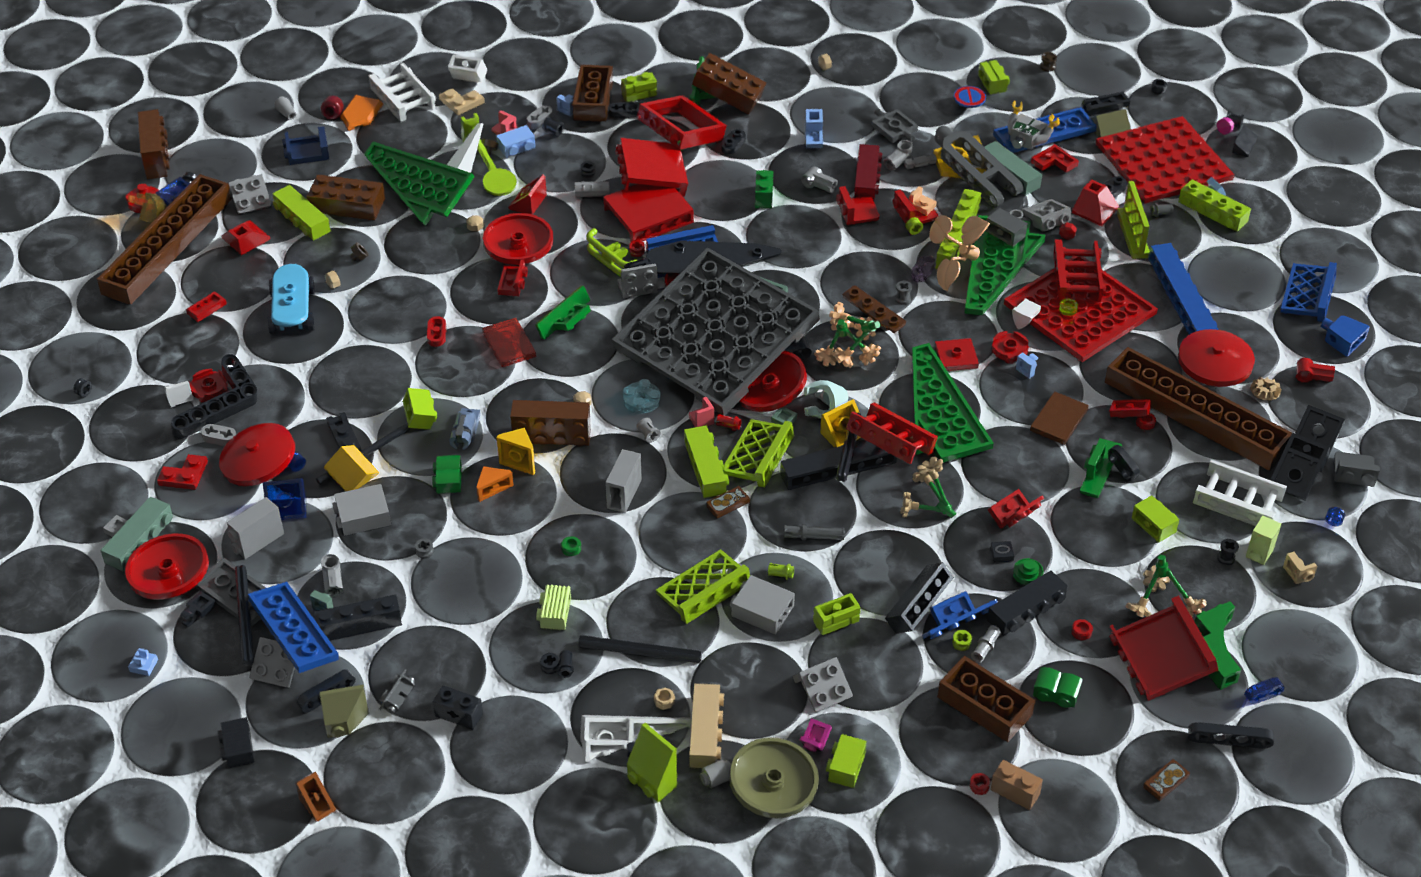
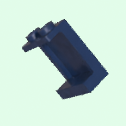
[282,126,330,165]

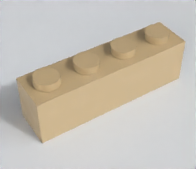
[690,684,724,768]

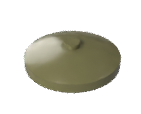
[729,738,819,818]

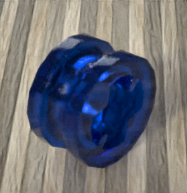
[288,452,306,472]
[1325,507,1345,527]

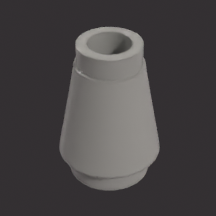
[275,97,296,120]

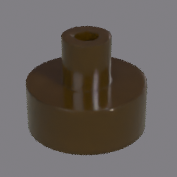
[482,139,499,155]
[350,242,368,261]

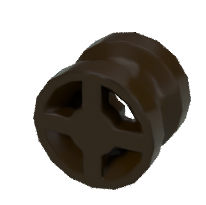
[1040,52,1057,72]

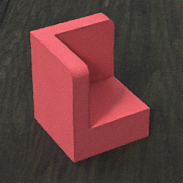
[492,111,517,135]
[689,397,714,427]

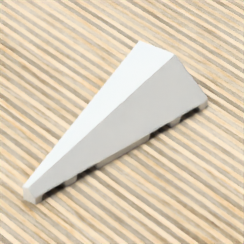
[447,123,483,196]
[581,715,692,762]

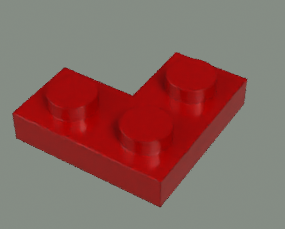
[1031,144,1079,172]
[157,454,208,490]

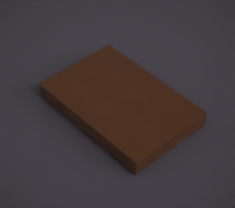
[1030,391,1089,445]

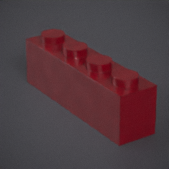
[854,144,882,201]

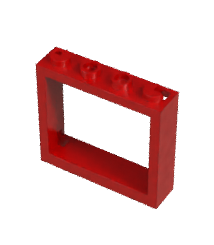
[637,95,727,150]

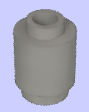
[700,760,731,788]

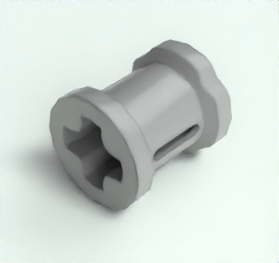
[636,418,661,443]

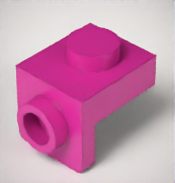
[800,718,832,752]

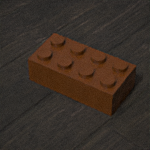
[692,53,767,114]
[573,65,613,122]
[138,109,170,180]
[306,174,385,221]
[510,400,591,446]
[937,656,1035,742]

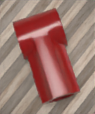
[1296,358,1335,382]

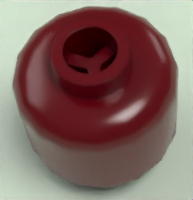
[320,95,344,119]

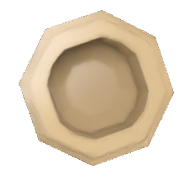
[818,54,832,71]
[466,215,484,231]
[325,271,340,289]
[573,391,592,405]
[654,688,675,710]

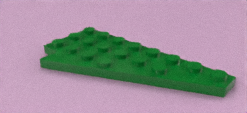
[364,142,474,226]
[964,215,1045,316]
[912,343,994,463]

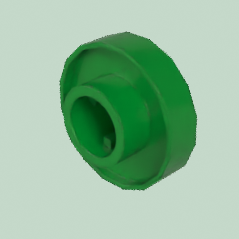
[1013,558,1044,585]

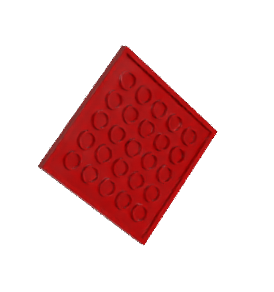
[1095,116,1234,204]
[1003,256,1158,362]

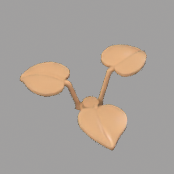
[930,215,990,291]

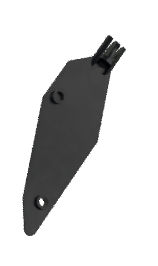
[624,240,782,274]

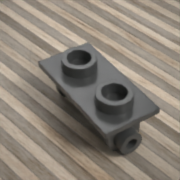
[379,669,415,714]

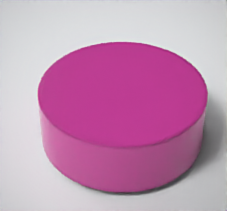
[1216,117,1234,135]

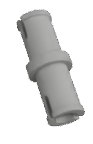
[971,625,1001,663]

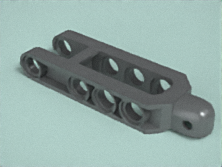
[934,126,1023,208]

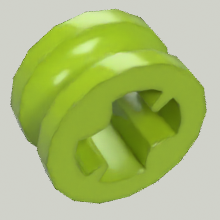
[905,217,923,235]
[952,630,972,651]

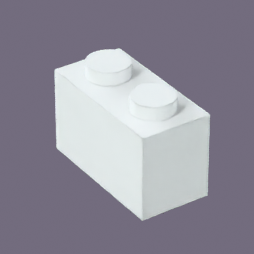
[448,54,487,83]

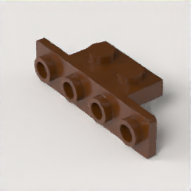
[843,285,906,333]

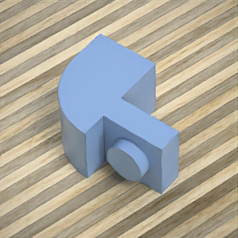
[805,109,823,148]

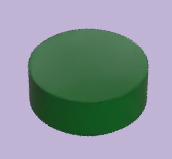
[561,536,581,556]

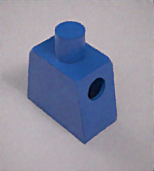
[1321,315,1370,357]

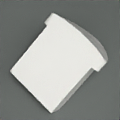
[1012,299,1041,329]
[164,381,194,408]

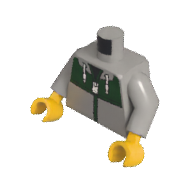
[1007,100,1060,149]

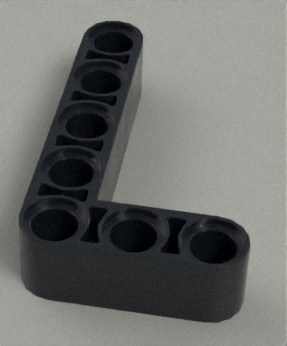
[171,354,257,439]

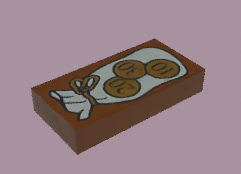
[706,486,750,519]
[1143,759,1190,801]

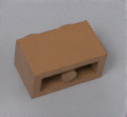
[990,760,1043,810]

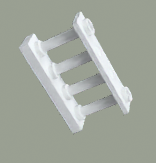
[369,63,436,122]
[1193,459,1287,526]

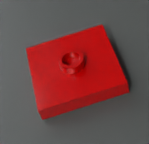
[935,338,979,371]

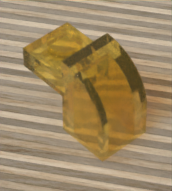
[128,193,166,223]

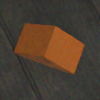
[296,771,336,822]

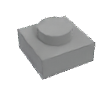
[103,515,127,537]

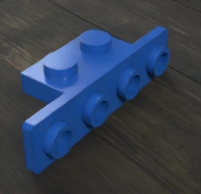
[922,591,998,639]

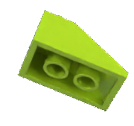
[627,723,677,802]

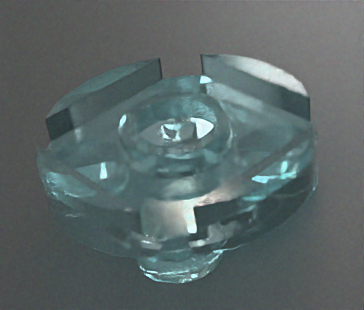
[623,379,660,413]

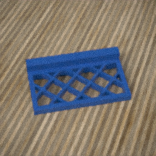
[646,225,718,278]
[1281,262,1337,322]

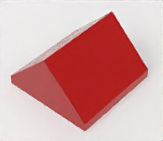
[508,174,547,215]

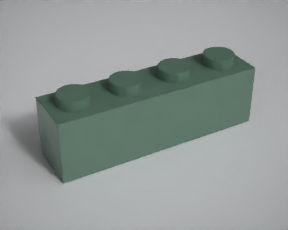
[984,141,1042,196]
[100,496,173,572]

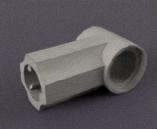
[883,140,912,171]
[801,166,838,193]
[321,554,343,597]

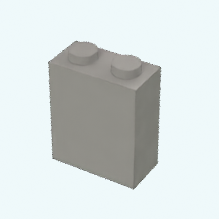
[606,449,642,513]
[332,484,391,536]
[227,497,284,559]
[730,575,795,635]

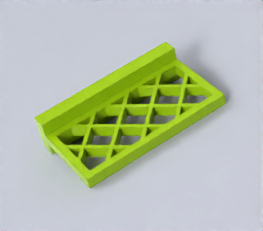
[1117,181,1150,259]
[723,419,794,488]
[656,549,750,624]

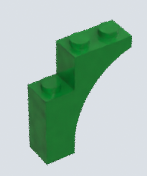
[1195,601,1242,690]

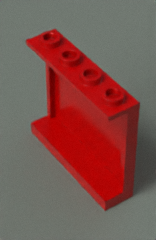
[615,138,688,197]
[603,184,694,242]
[1109,595,1218,701]

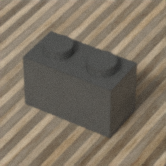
[985,208,1028,246]

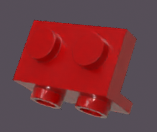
[497,260,528,296]

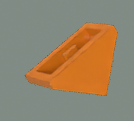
[476,466,514,502]

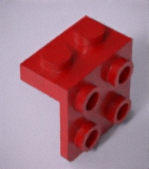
[836,186,880,225]
[892,189,938,224]
[987,489,1045,529]

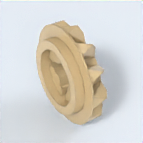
[1250,377,1282,401]

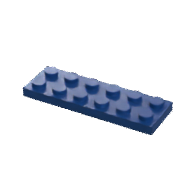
[993,107,1097,153]
[248,582,339,673]

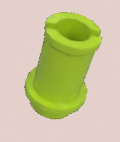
[768,563,794,580]

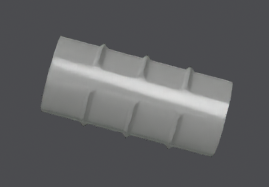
[575,181,609,198]

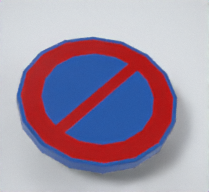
[954,86,986,108]

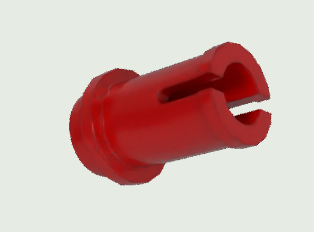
[716,414,741,431]

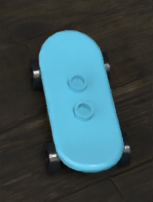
[268,264,315,334]

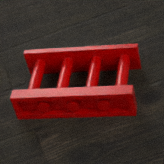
[1053,239,1106,302]
[846,402,938,464]

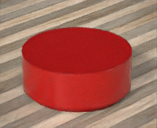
[1136,412,1156,430]
[1071,619,1093,640]

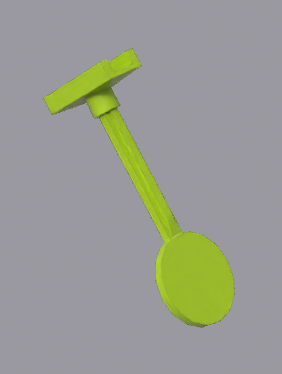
[461,113,517,196]

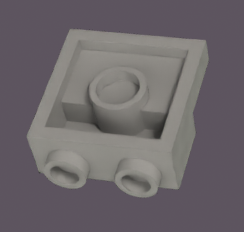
[1022,199,1072,231]

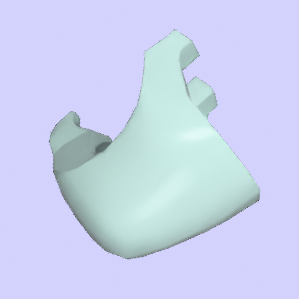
[804,380,849,419]

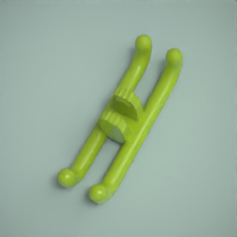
[586,228,637,277]

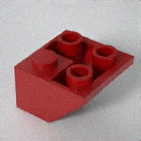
[1072,179,1119,226]
[221,220,270,255]

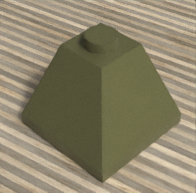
[320,685,369,738]

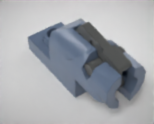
[449,408,481,450]

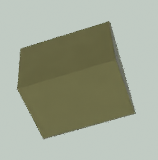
[1091,109,1131,138]

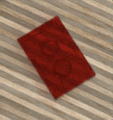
[482,318,536,367]

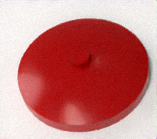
[483,213,553,265]
[1178,329,1255,387]
[739,351,807,412]
[219,423,295,486]
[125,533,209,599]

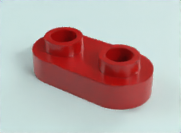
[427,316,447,347]

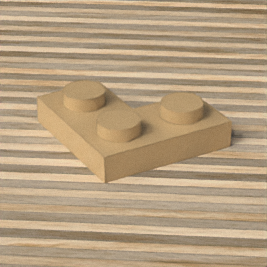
[439,88,485,115]

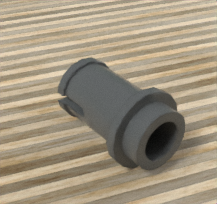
[1150,203,1173,217]

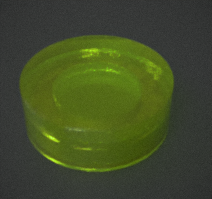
[1059,299,1078,316]

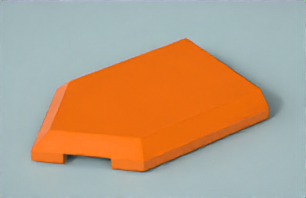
[340,95,383,131]

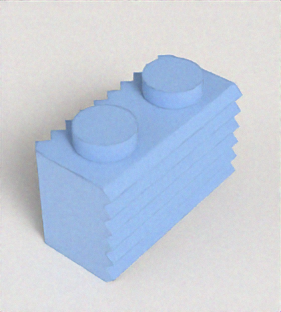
[496,125,536,158]

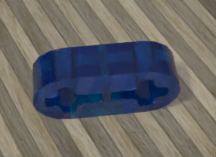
[1244,677,1285,704]

